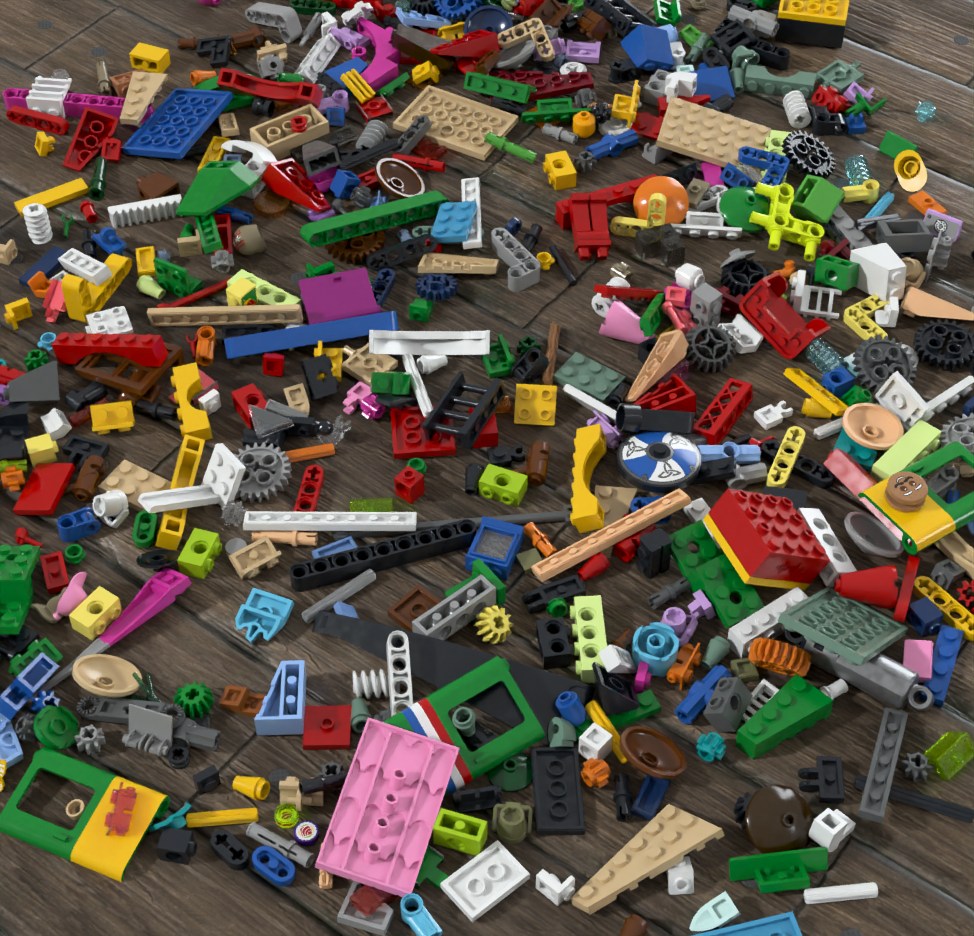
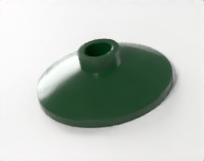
[487,752,532,792]

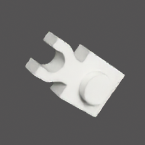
[754,400,793,430]

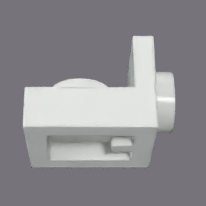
[875,296,899,327]
[536,869,575,906]

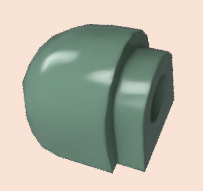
[548,717,577,747]

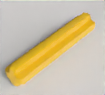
[585,700,628,764]
[186,808,259,828]

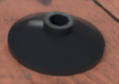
[136,549,180,572]

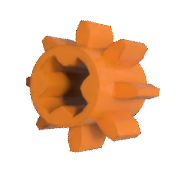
[1,465,25,492]
[581,758,611,788]

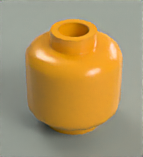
[573,111,595,138]

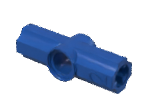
[586,129,638,160]
[675,665,732,725]

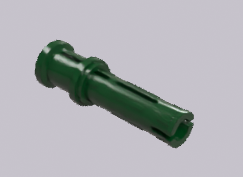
[88,157,107,201]

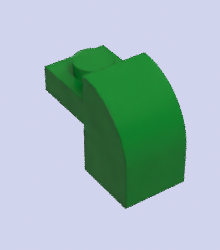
[370,371,411,395]

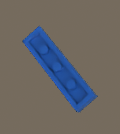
[920,625,964,706]

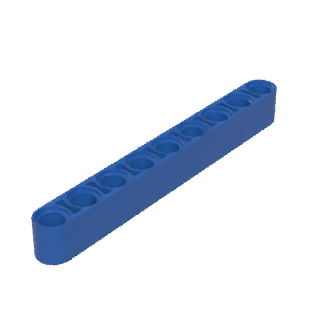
[224,311,399,359]

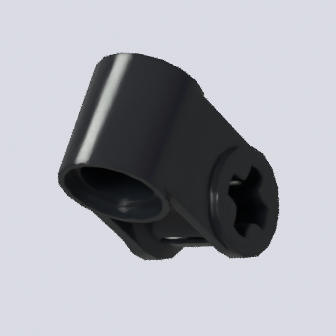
[608,58,642,84]
[510,348,549,384]

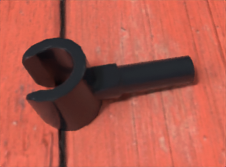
[806,264,816,286]

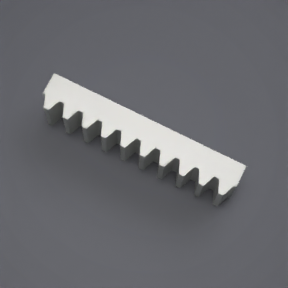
[108,194,183,229]
[58,248,112,287]

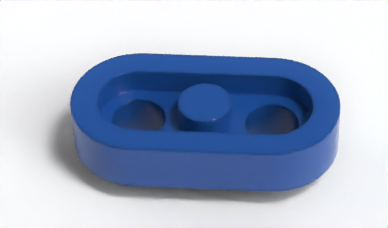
[252,846,296,887]

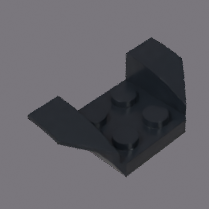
[0,402,29,461]

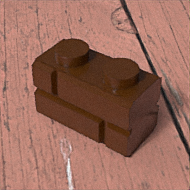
[576,8,612,42]

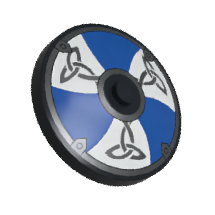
[617,430,702,493]

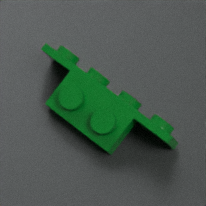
[521,98,591,124]
[729,847,828,893]

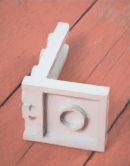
[874,371,974,432]
[138,443,246,513]

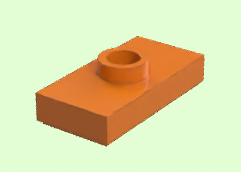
[908,190,947,216]

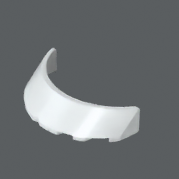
[369,330,490,355]

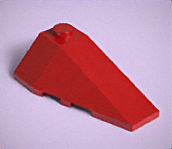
[62,106,119,172]
[261,158,331,213]

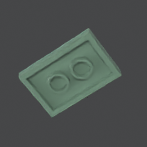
[553,352,626,404]

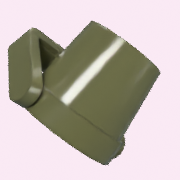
[492,801,532,844]

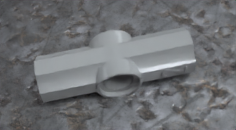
[728,5,779,37]

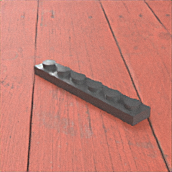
[857,707,908,824]

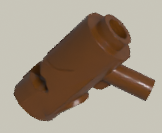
[511,441,550,487]
[63,455,108,501]

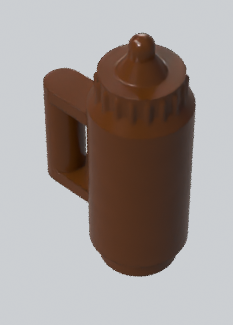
[118,368,162,409]

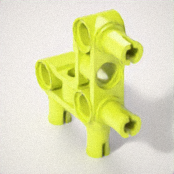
[749,182,824,262]

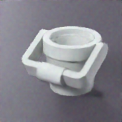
[92,490,129,528]

